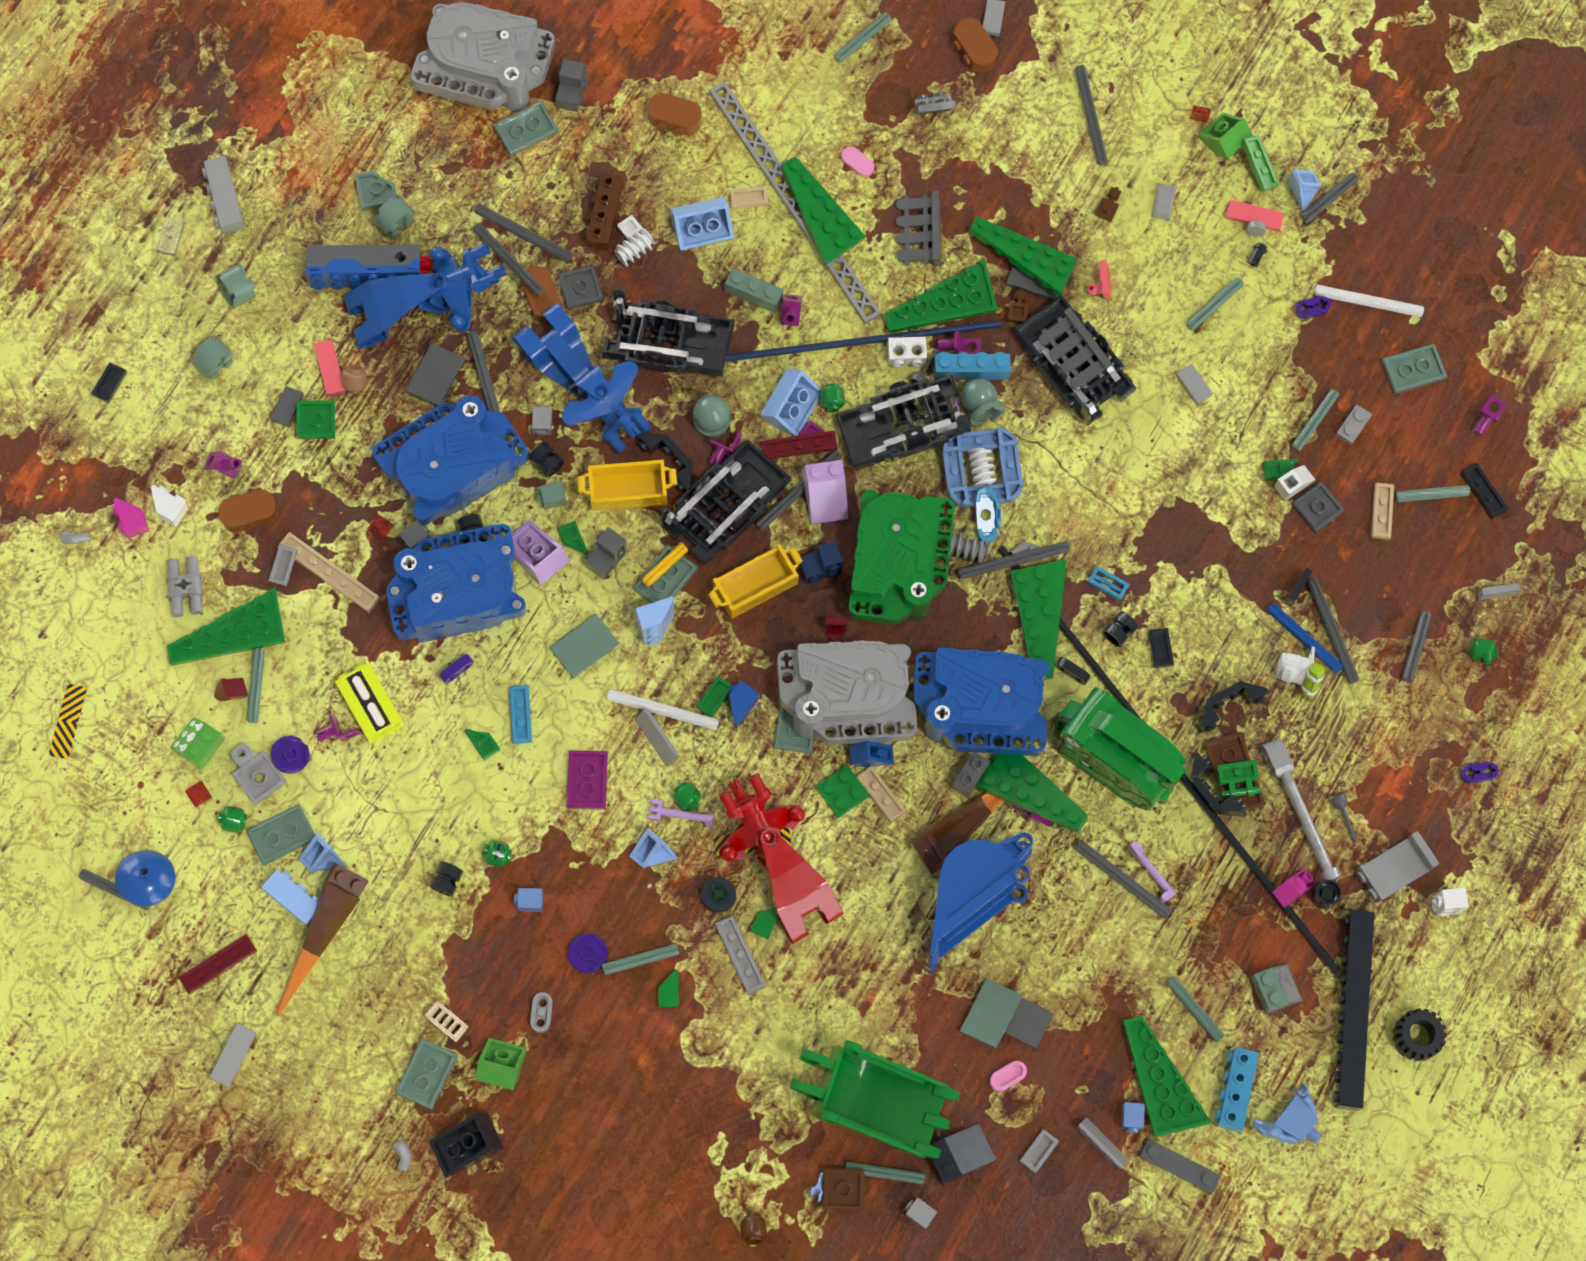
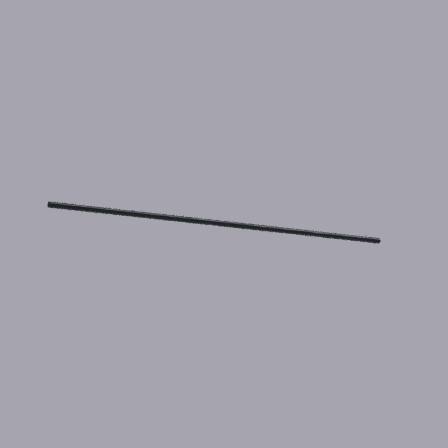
[998,546,1341,974]

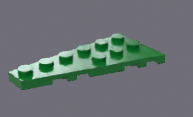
[780,156,866,266]
[969,216,1078,298]
[885,259,998,333]
[1010,559,1067,681]
[167,587,286,666]
[976,744,1088,833]
[1122,1016,1213,1138]

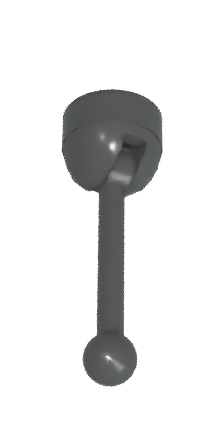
[909,348,940,384]
[1331,794,1357,841]

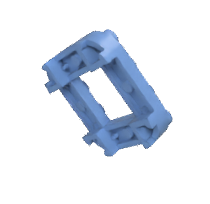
[942,427,1024,508]

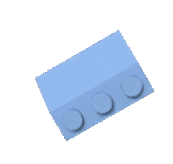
[671,197,734,250]
[760,369,821,436]
[635,597,674,646]

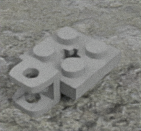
[231,743,288,806]

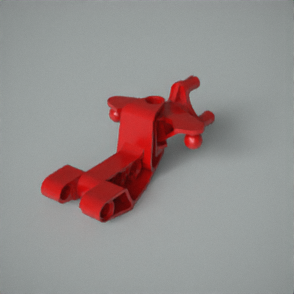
[718,773,844,944]

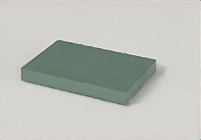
[493,101,559,157]
[1381,344,1447,394]
[633,545,698,603]
[550,614,619,678]
[774,705,814,754]
[246,804,315,866]
[960,979,1022,1049]
[395,1038,458,1110]

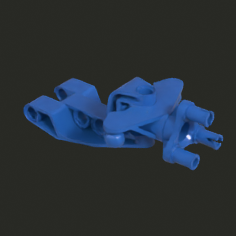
[343,243,507,349]
[512,302,652,454]

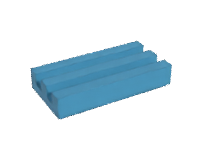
[1087,566,1130,602]

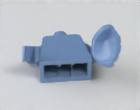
[1253,1082,1322,1144]

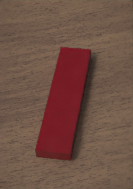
[760,430,838,460]
[178,934,257,995]

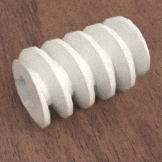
[614,228,655,267]
[968,448,996,487]

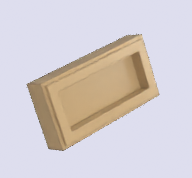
[730,186,769,209]

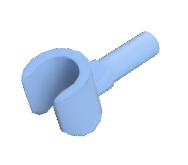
[810,1173,824,1202]

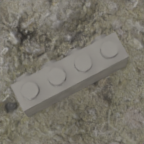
[202,156,245,234]

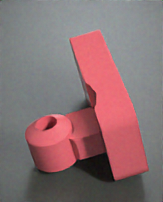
[1087,260,1112,299]

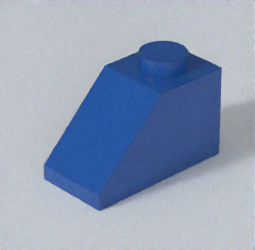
[729,681,760,728]
[849,741,894,767]

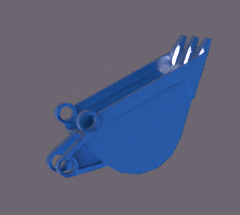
[930,832,1033,974]

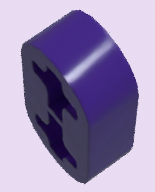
[1295,296,1331,319]
[439,654,474,684]
[1461,762,1499,783]

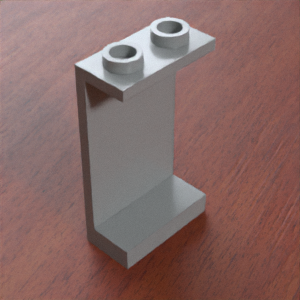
[1356,831,1440,903]

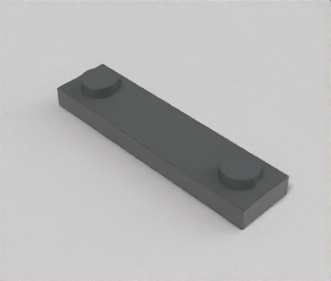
[1139,1138,1221,1194]

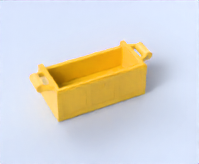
[577,460,677,511]
[708,544,803,619]

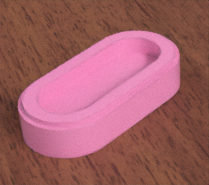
[842,147,874,177]
[990,1061,1027,1092]

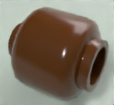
[740,1213,767,1245]

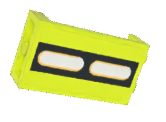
[335,663,404,744]

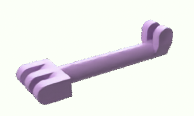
[646,799,715,827]
[1128,841,1176,902]

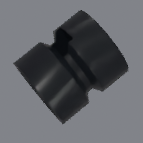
[529,442,565,478]
[457,514,487,544]
[1102,611,1138,647]
[429,861,464,897]
[1311,880,1342,910]

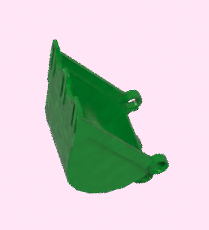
[789,1040,960,1159]

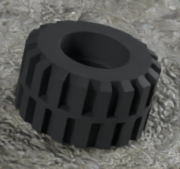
[1393,1008,1447,1061]

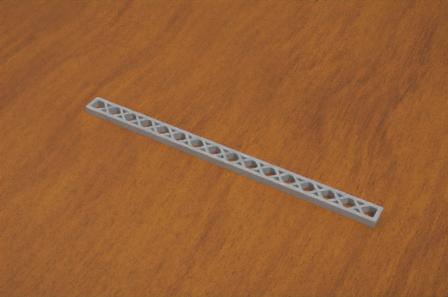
[709,82,881,324]

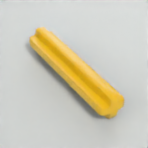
[641,543,688,587]

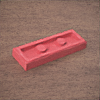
[1226,200,1284,232]
[314,339,346,397]

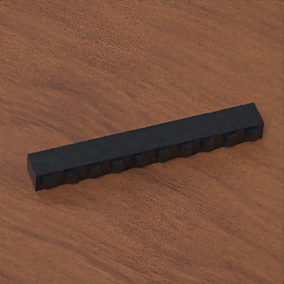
[1333,910,1375,1111]

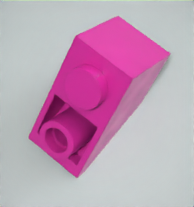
[112,498,150,539]
[1272,869,1316,908]

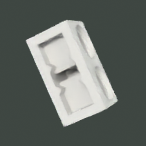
[888,337,927,368]
[1432,888,1469,917]

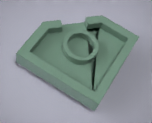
[355,171,397,211]

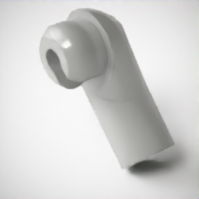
[60,531,89,544]
[1009,542,1038,555]
[393,1141,412,1172]

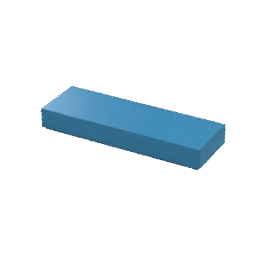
[509,685,532,744]

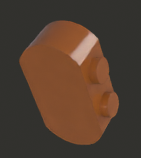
[953,18,998,73]
[648,92,702,136]
[519,266,563,324]
[218,489,278,533]

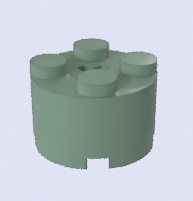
[372,195,415,239]
[215,264,256,308]
[190,336,234,380]

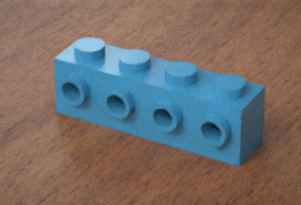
[934,352,1011,380]
[1214,1047,1259,1133]

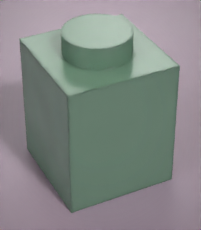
[537,481,567,510]

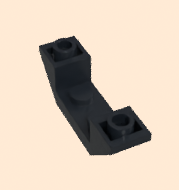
[638,433,692,493]
[1199,681,1268,733]
[1191,752,1248,817]

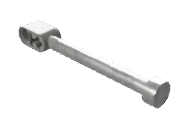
[1261,738,1342,881]

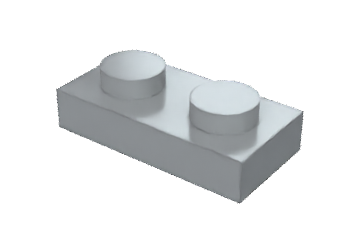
[1336,404,1372,445]

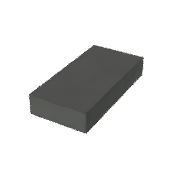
[270,386,304,428]

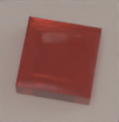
[1189,105,1211,123]
[367,514,394,541]
[185,780,213,808]

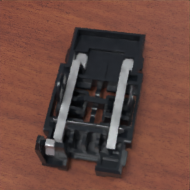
[602,289,735,377]
[1013,295,1137,426]
[835,375,972,471]
[659,439,792,566]

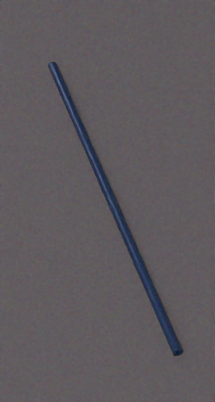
[726,320,1001,362]

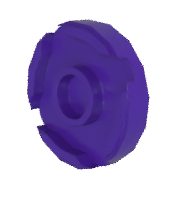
[270,736,310,774]
[568,934,608,973]

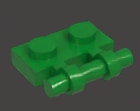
[1216,760,1261,799]

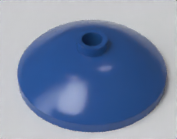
[115,850,176,906]

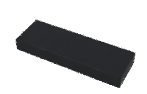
[1460,463,1509,520]

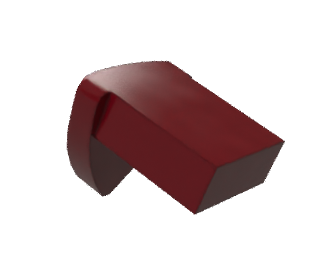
[824,617,848,642]
[214,678,248,701]

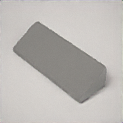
[636,708,679,766]
[209,1023,257,1088]
[1077,1118,1129,1171]

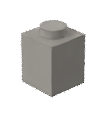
[532,405,553,435]
[905,1198,937,1230]

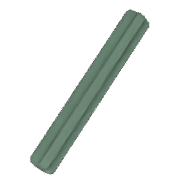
[834,12,891,63]
[1186,277,1244,330]
[1292,389,1339,451]
[1395,485,1470,502]
[247,648,265,723]
[602,944,679,975]
[1167,976,1224,1042]
[846,1162,925,1184]

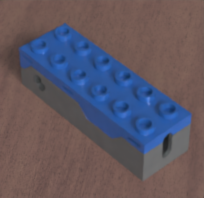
[306,245,431,290]

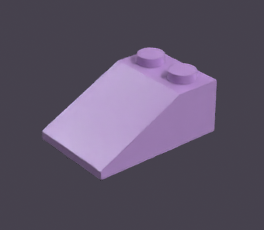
[801,460,848,525]
[512,520,569,585]

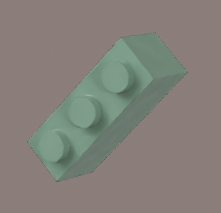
[725,268,783,313]

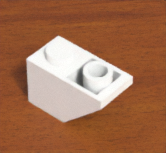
[1274,465,1315,501]
[151,485,188,527]

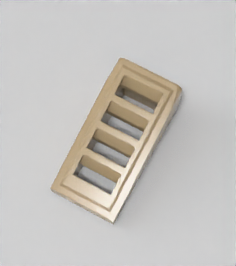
[425,1001,469,1042]

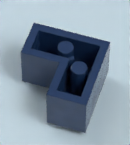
[799,540,843,584]

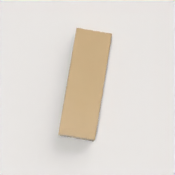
[1371,483,1394,540]
[856,765,907,824]

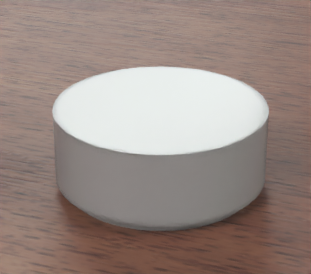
[1247,221,1266,236]

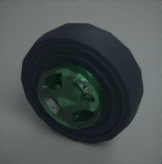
[701,877,736,913]

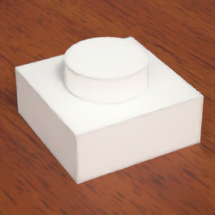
[617,215,642,241]

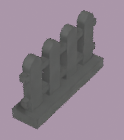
[896,191,942,266]
[1039,307,1115,390]

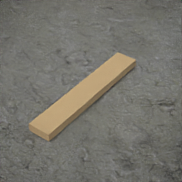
[277,532,380,613]

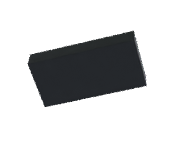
[91,362,127,404]
[1285,567,1312,607]
[1149,628,1174,668]

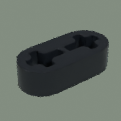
[1055,657,1091,685]

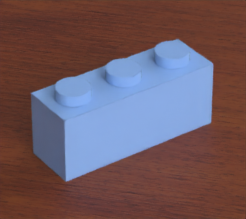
[261,869,318,928]

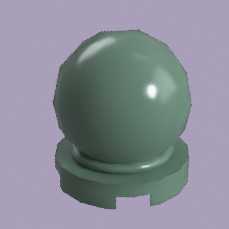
[961,378,1006,427]
[693,394,731,439]

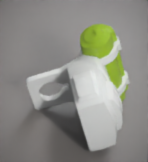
[1276,646,1325,699]

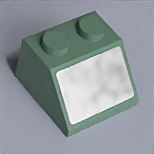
[1251,964,1303,1015]

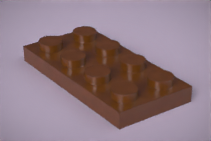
[1204,732,1266,816]

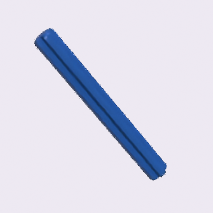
[1267,603,1343,673]

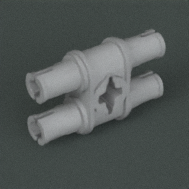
[166,556,204,617]

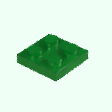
[297,400,335,439]
[816,765,870,819]

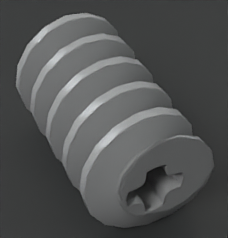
[950,531,991,564]

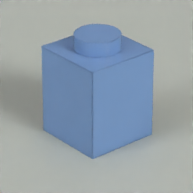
[514,888,543,912]
[1121,1102,1145,1133]

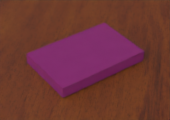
[567,750,608,810]

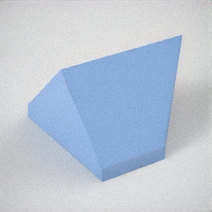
[1288,169,1321,212]
[629,828,679,868]
[299,833,347,873]

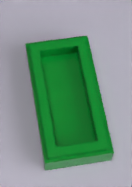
[696,676,733,718]

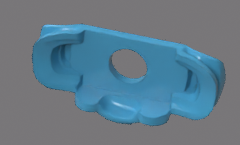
[975,487,1003,543]

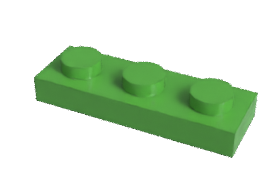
[1241,135,1279,192]

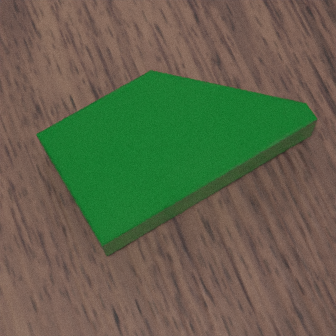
[1262,458,1298,481]
[558,521,588,555]
[464,729,500,761]
[750,907,778,940]
[658,970,679,1008]

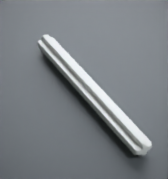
[1314,285,1424,317]
[607,689,719,730]

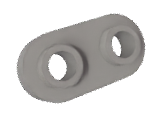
[530,992,553,1033]

